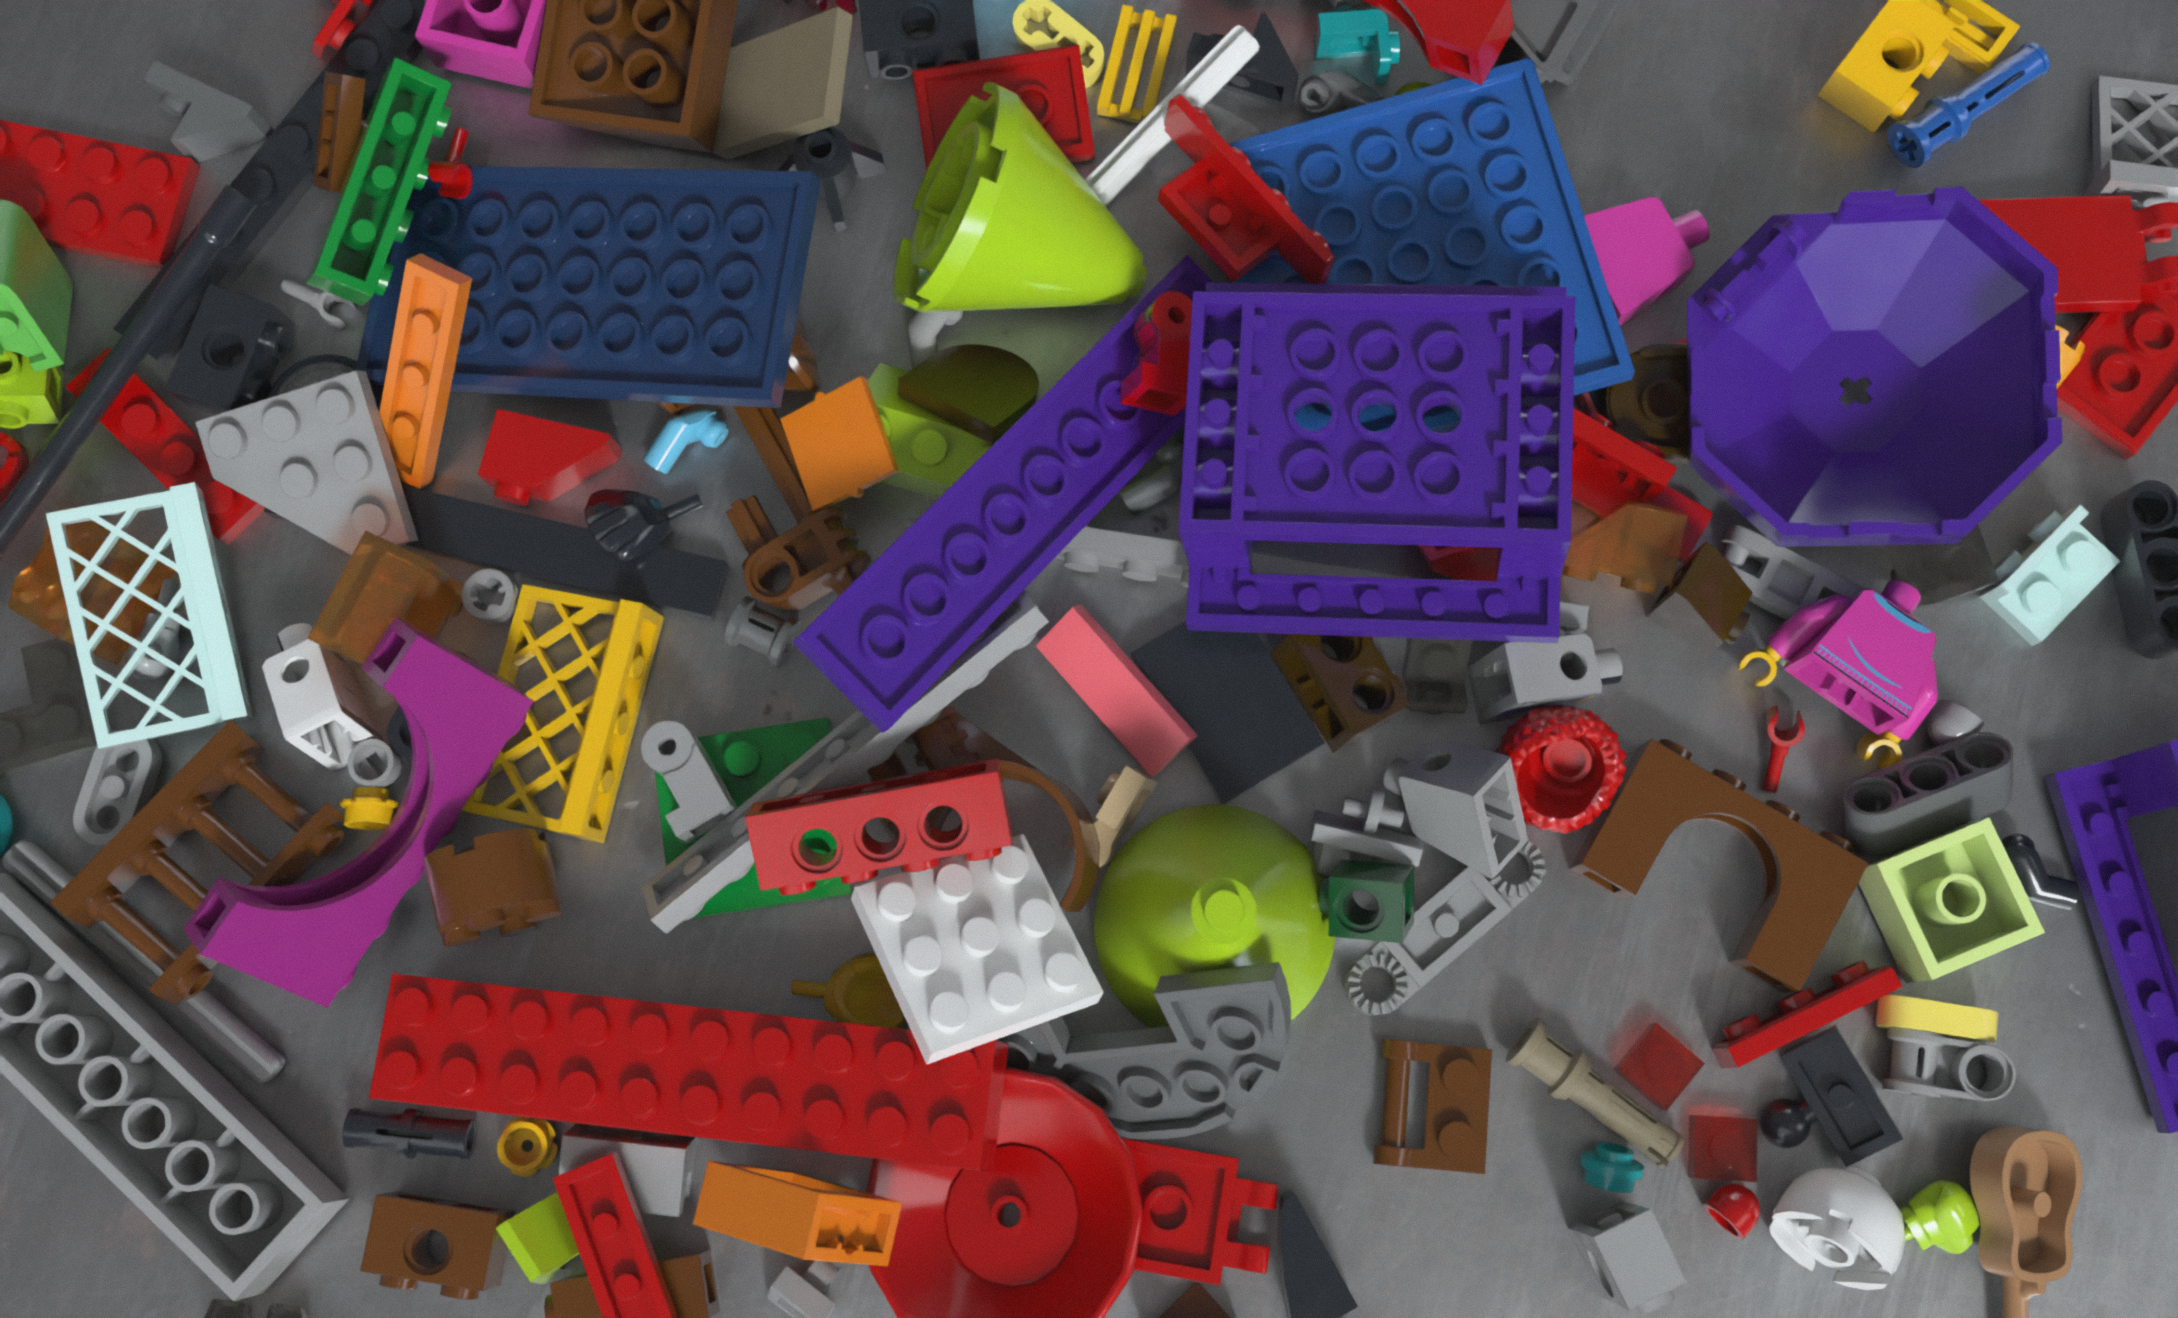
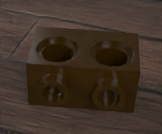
[1271,634,1411,753]

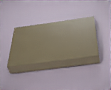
[713,7,853,160]

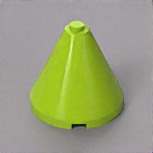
[893,82,1147,313]
[1094,804,1335,1028]

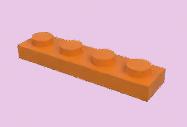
[379,253,472,489]

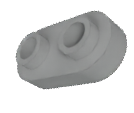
[73,729,162,847]

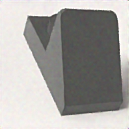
[143,60,274,163]

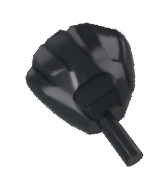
[584,489,704,561]

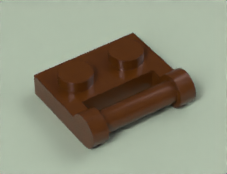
[1373,1039,1492,1174]

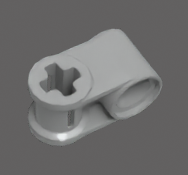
[1882,1027,2016,1101]

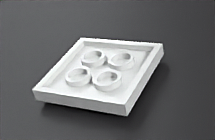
[851,834,1103,1064]

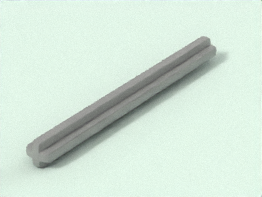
[2,840,285,1084]

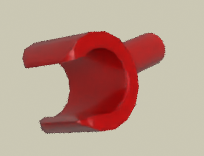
[427,128,473,199]
[1762,705,1805,793]

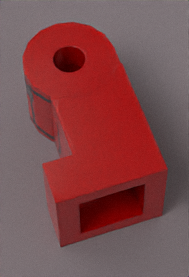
[1120,291,1192,416]

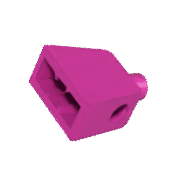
[1584,196,1710,328]

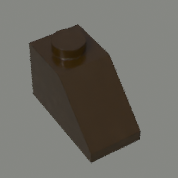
[1647,541,1753,654]

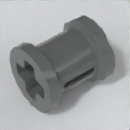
[724,596,801,668]

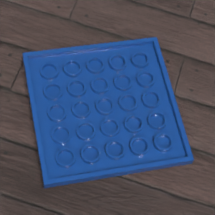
[1229,57,1635,433]

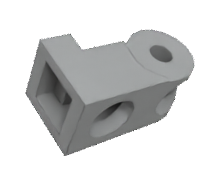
[641,720,738,844]

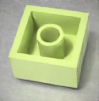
[1859,817,2045,983]

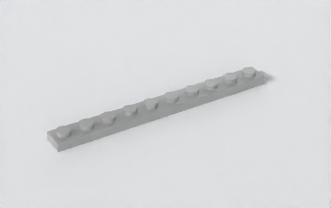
[1055,526,1589,636]

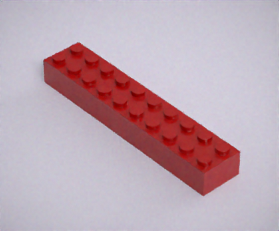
[369,973,1009,1172]

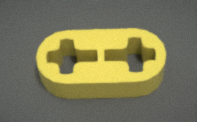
[1012,0,1105,88]
[1876,995,1999,1044]

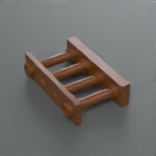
[49,720,346,1005]

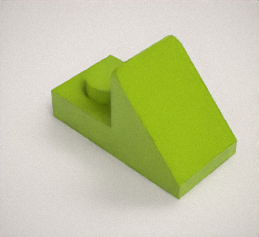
[496,1192,580,1285]

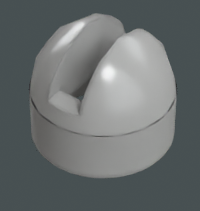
[1927,699,1984,747]
[347,739,403,788]

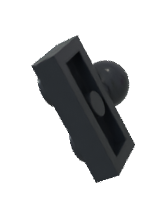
[1760,1025,1903,1167]

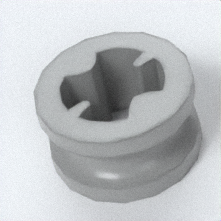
[461,568,520,626]

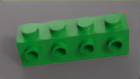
[306,57,453,306]

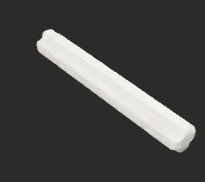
[1085,25,1260,206]

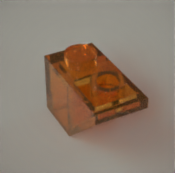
[1562,500,1688,593]

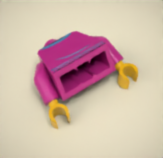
[1737,580,1938,769]

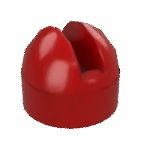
[1703,1184,1760,1240]

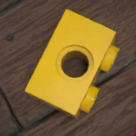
[1818,0,1957,133]

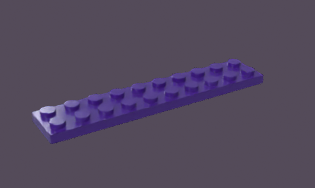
[792,255,1213,733]

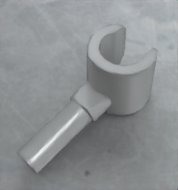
[280,279,356,329]

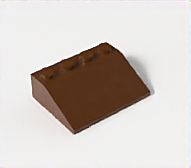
[528,0,738,153]

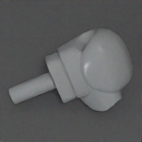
[125,579,181,680]

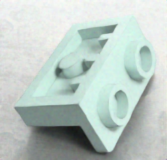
[1979,504,2120,646]

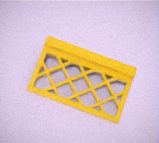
[461,584,664,844]

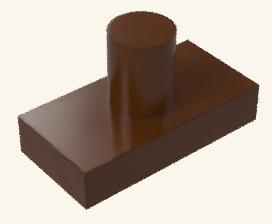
[313,71,366,192]

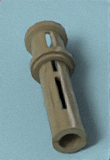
[1506,1017,1685,1169]

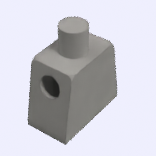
[1383,738,1529,879]

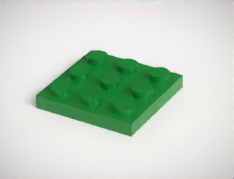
[655,717,853,922]

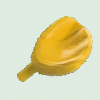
[791,953,906,1029]

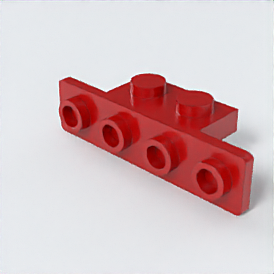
[1157,94,1334,284]
[1572,407,1712,562]

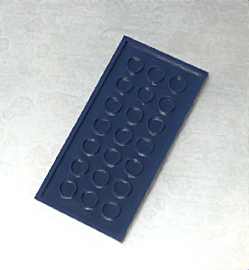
[356,166,821,408]

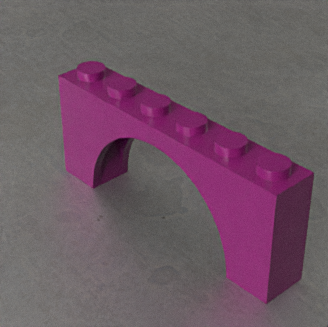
[183,617,534,1008]

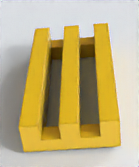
[1922,0,2020,75]
[1097,4,1177,123]

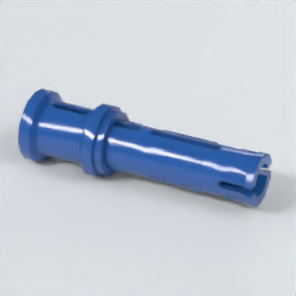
[1887,42,2050,168]

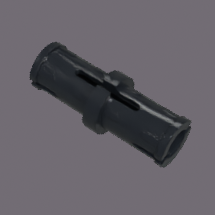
[342,1108,477,1159]

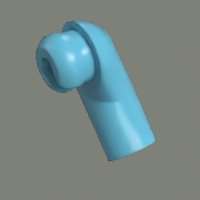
[643,407,728,474]

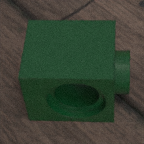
[1319,859,1415,943]

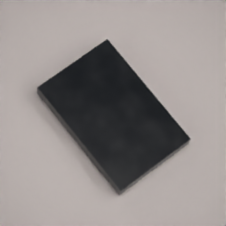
[1131,621,1325,805]

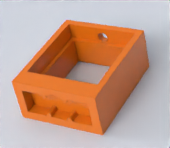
[693,1160,902,1266]

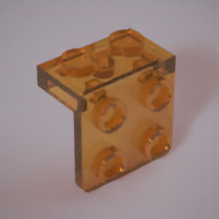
[8,508,175,666]

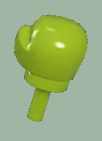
[1899,1180,1980,1254]

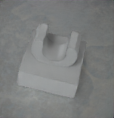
[767,1261,840,1318]

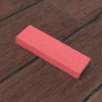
[1036,604,1198,778]

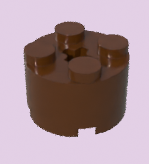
[423,828,562,947]

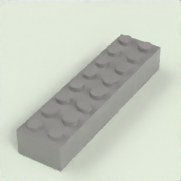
[0,873,350,1301]

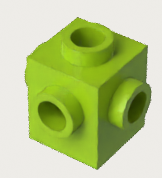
[0,350,64,429]

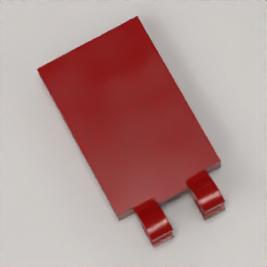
[1978,195,2178,313]
[1121,1138,1280,1285]

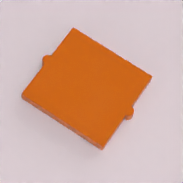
[780,376,899,513]

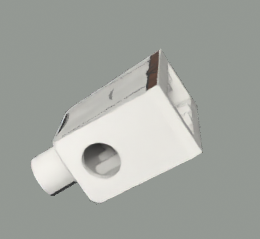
[262,623,386,772]

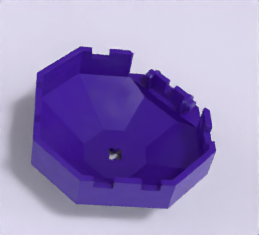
[1687,186,2062,547]

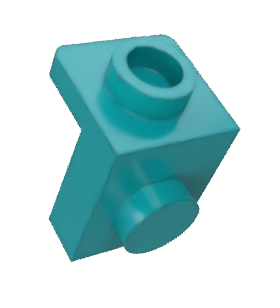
[1314,6,1400,85]

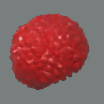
[1495,705,1626,834]

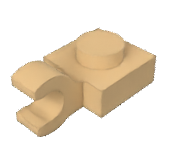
[1066,765,1158,868]

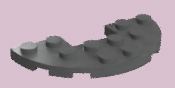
[997,962,1291,1140]

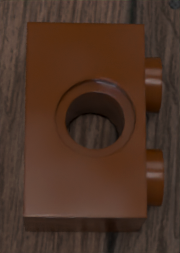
[360,1191,515,1300]

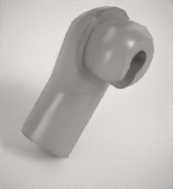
[907,311,963,369]

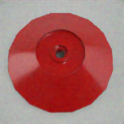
[866,1067,1144,1318]

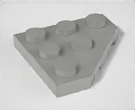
[195,370,418,557]

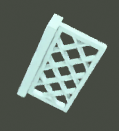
[46,482,254,749]

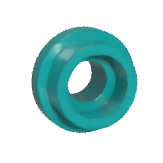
[1580,1142,1644,1193]

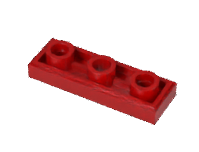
[1712,960,1903,1068]

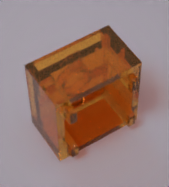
[307,530,464,667]

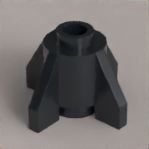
[777,126,886,232]

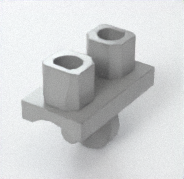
[1311,786,1423,876]

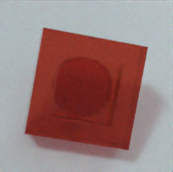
[1613,1023,1705,1111]
[1688,1115,1757,1182]

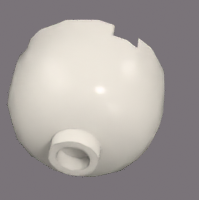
[1769,1167,1905,1290]

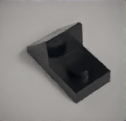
[1185,11,1299,110]

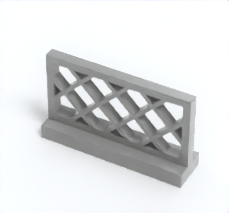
[2085,75,2178,211]

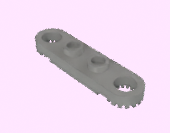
[1345,840,1546,1016]

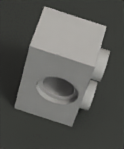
[1568,1201,1688,1314]

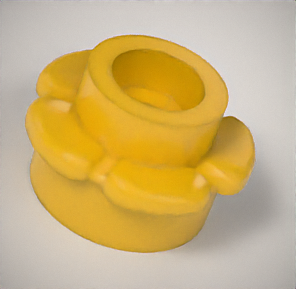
[339,787,400,831]
[497,1116,558,1177]

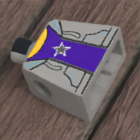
[1467,633,1623,724]

